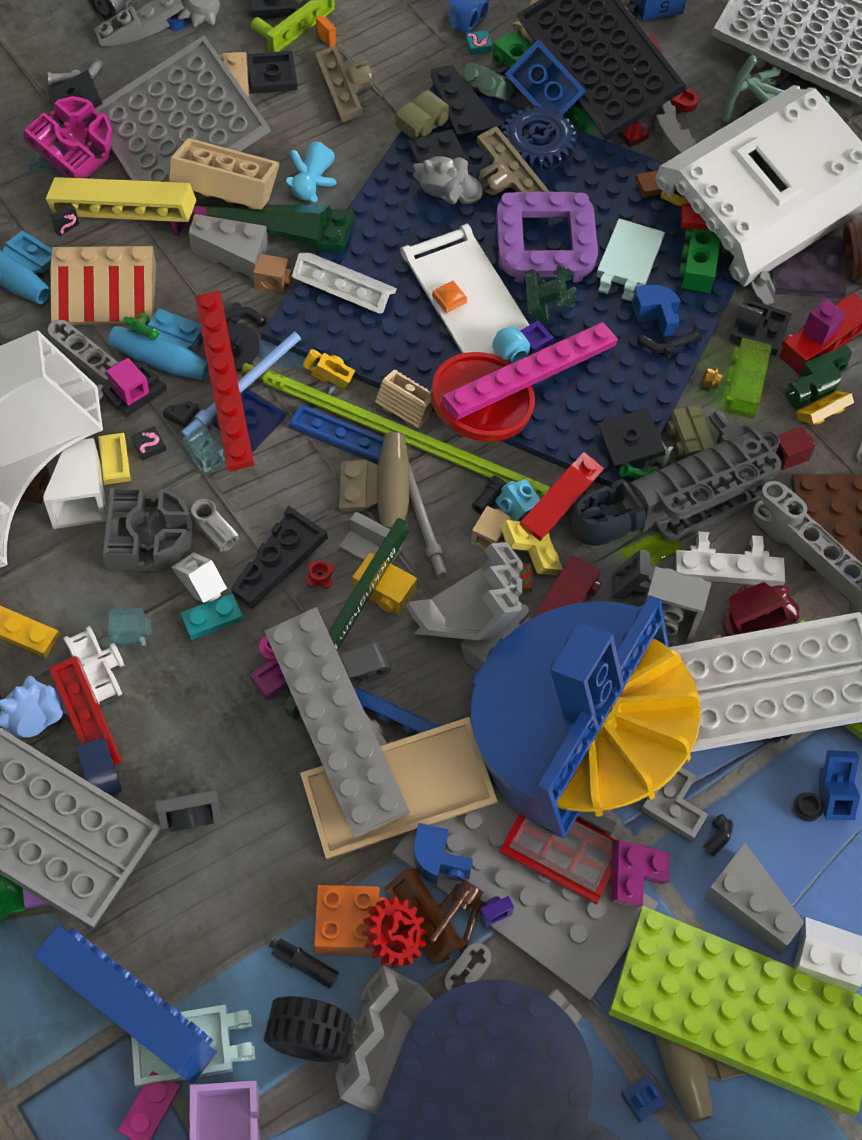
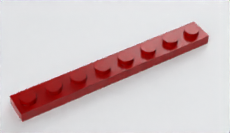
[195,290,255,472]

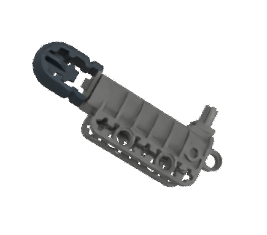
[568,410,781,546]

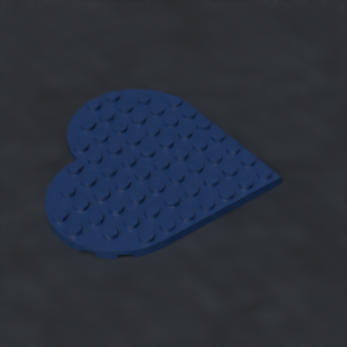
[367,979,620,1140]

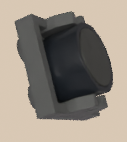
[155,785,222,832]

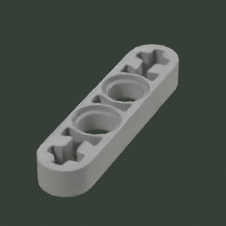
[48,320,118,386]

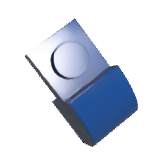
[632,285,680,339]
[819,750,860,820]
[414,823,473,885]

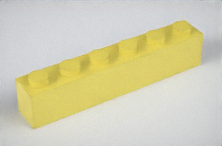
[46,177,196,222]

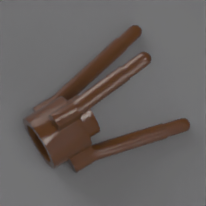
[429,879,485,953]

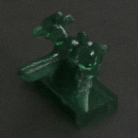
[525,265,576,324]

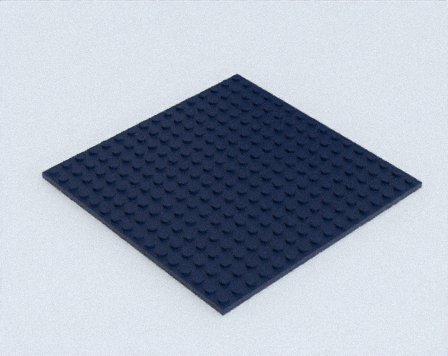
[261,84,739,487]

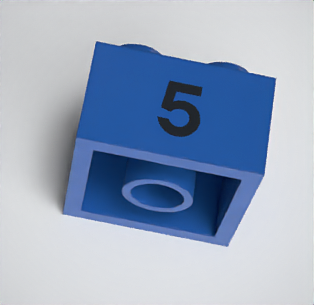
[633,0,687,21]

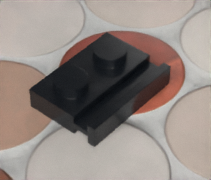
[102,361,167,418]

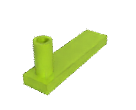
[251,0,335,52]

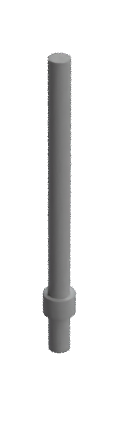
[409,463,447,578]

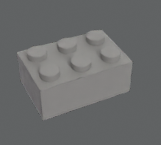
[643,567,711,646]

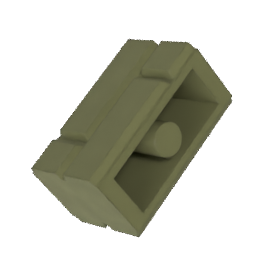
[665,405,715,460]

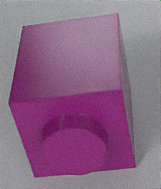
[803,299,846,345]

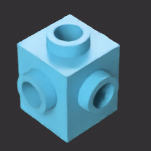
[495,479,540,522]

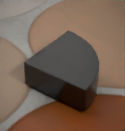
[162,402,199,428]

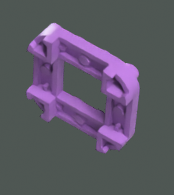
[496,192,598,283]

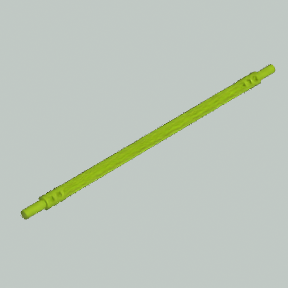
[242,363,550,500]

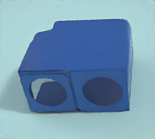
[446,0,490,33]

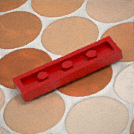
[49,656,123,766]

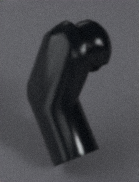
[703,814,734,857]

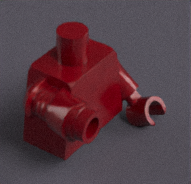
[722,582,800,637]

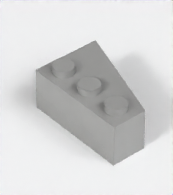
[188,214,268,281]
[704,843,804,956]

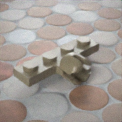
[315,45,374,123]
[476,126,550,195]

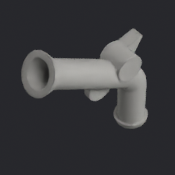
[48,59,103,86]

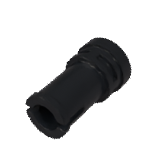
[472,476,506,515]

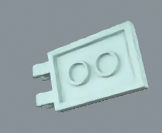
[596,219,665,301]
[131,1005,255,1088]

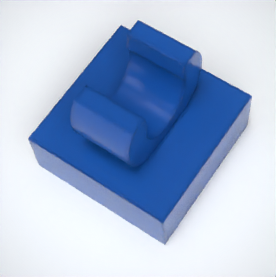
[621,1075,667,1123]

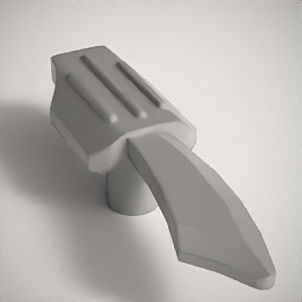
[750,271,775,306]

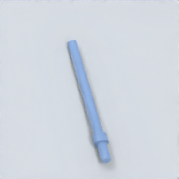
[181,332,301,439]

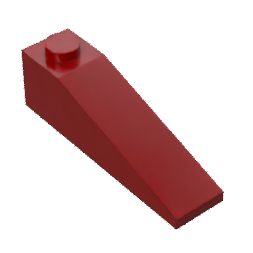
[519,452,604,541]

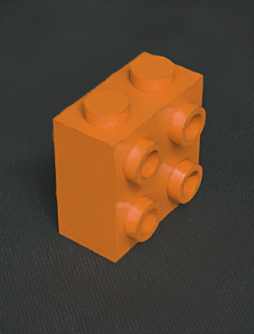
[314,885,385,956]

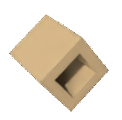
[471,506,511,550]

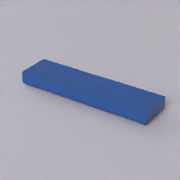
[289,404,384,465]

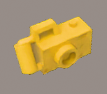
[303,349,355,390]

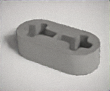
[444,943,491,992]

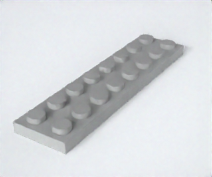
[265,607,410,838]

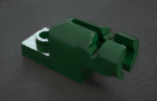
[785,345,853,409]

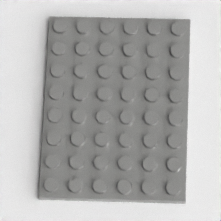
[711,0,862,106]

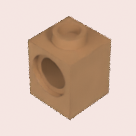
[253,254,293,293]

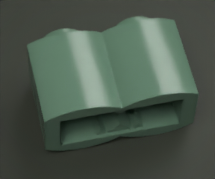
[462,62,515,101]

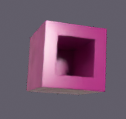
[106,358,149,406]

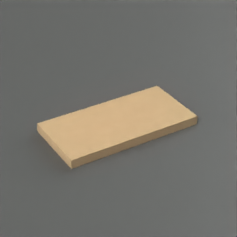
[300,717,498,860]

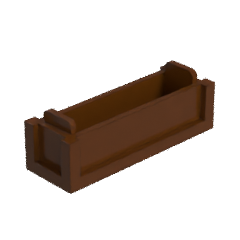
[384,868,467,965]

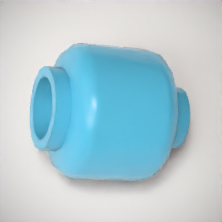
[492,327,530,363]

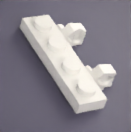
[675,531,785,586]

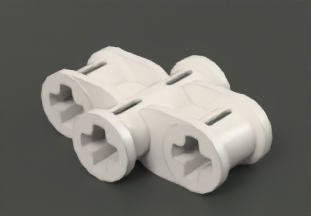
[63,626,124,705]

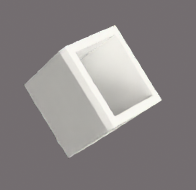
[43,438,107,529]

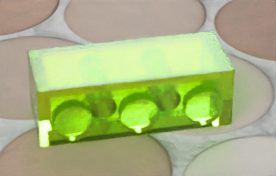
[721,338,772,419]

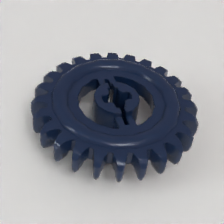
[500,106,577,170]

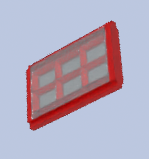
[499,814,618,905]

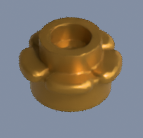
[701,367,722,392]

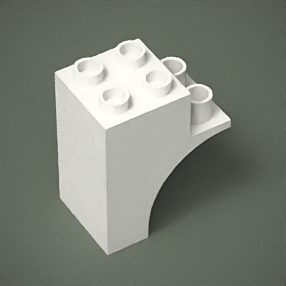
[0,330,103,568]

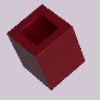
[771,426,815,470]

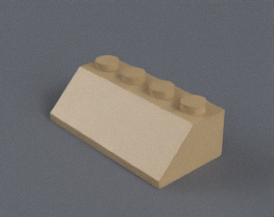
[169,138,280,209]

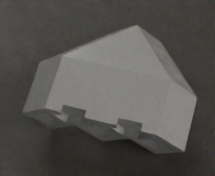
[405,542,523,640]
[335,966,434,1115]

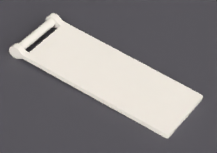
[400,224,543,356]

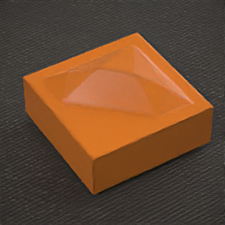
[316,15,336,48]
[432,281,467,313]

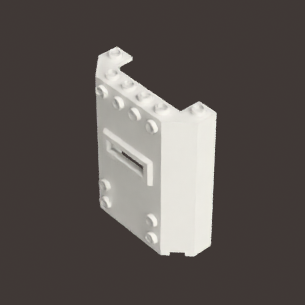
[655,85,862,287]

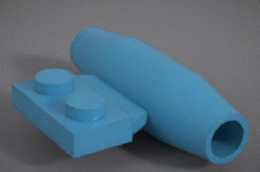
[0,231,52,304]
[108,308,209,381]

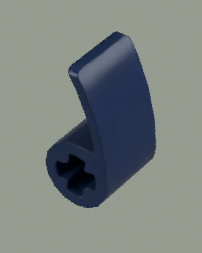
[77,738,122,795]

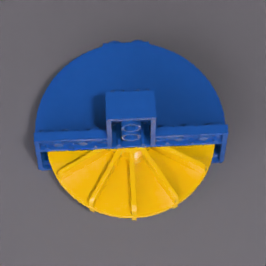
[471,595,701,838]

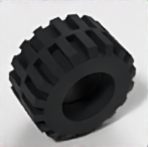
[263,996,351,1062]

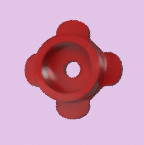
[306,561,335,588]

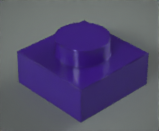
[520,321,554,354]
[479,895,514,928]

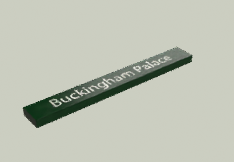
[283,518,409,720]

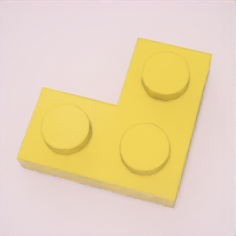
[500,520,563,576]

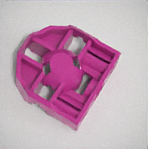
[23,96,113,179]

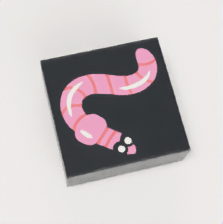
[51,203,79,236]
[131,426,166,461]

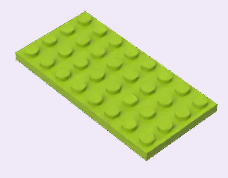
[608,906,862,1118]

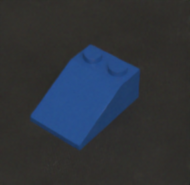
[505,40,586,115]

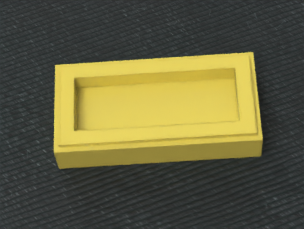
[98,433,131,485]

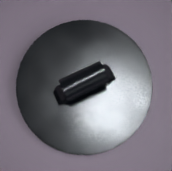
[199,322,260,371]

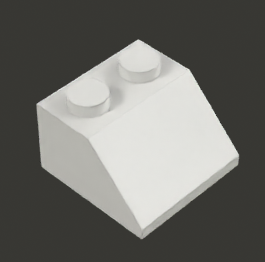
[793,917,862,993]

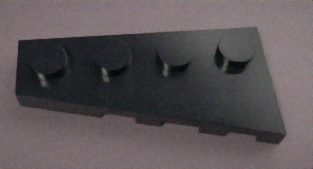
[231,505,328,608]

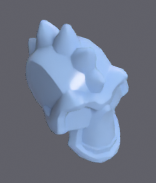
[0,675,68,738]

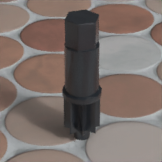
[269,937,339,989]

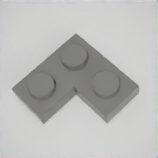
[641,767,708,842]

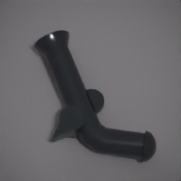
[225,301,267,327]
[637,328,702,362]

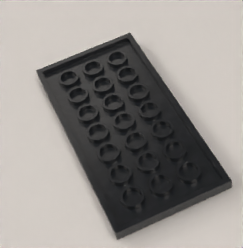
[517,0,687,141]

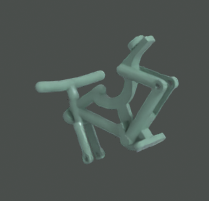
[721,55,830,124]

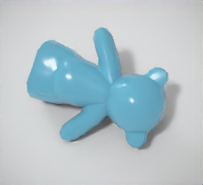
[285,141,336,204]

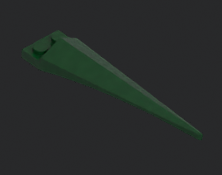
[195,204,355,252]

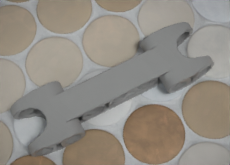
[752,481,862,614]

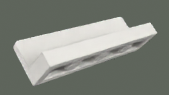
[291,253,397,314]

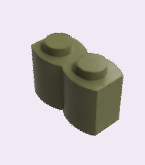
[396,90,449,139]

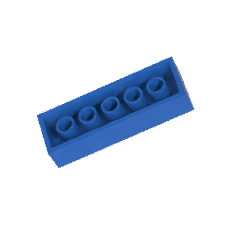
[33,925,217,1084]

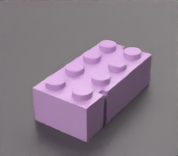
[190,1081,260,1140]

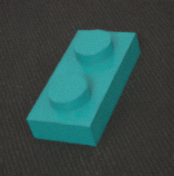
[180,594,243,640]

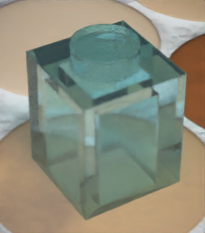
[108,608,152,647]

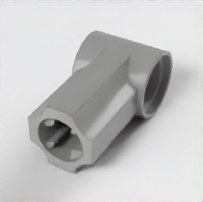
[191,499,239,552]

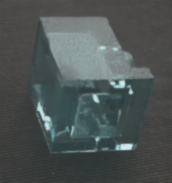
[183,425,225,473]

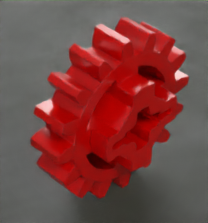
[362,897,427,969]

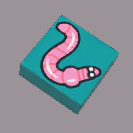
[465,30,492,55]

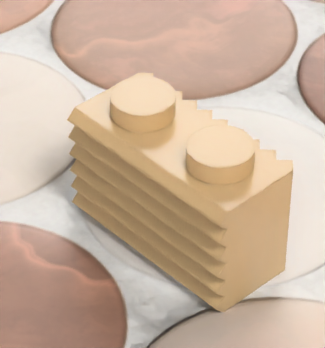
[375,370,433,428]

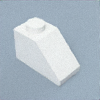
[171,552,227,603]

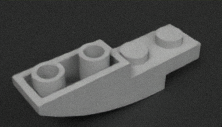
[94,0,184,46]
[653,101,696,160]

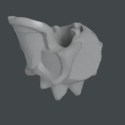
[178,0,220,27]
[413,156,483,204]

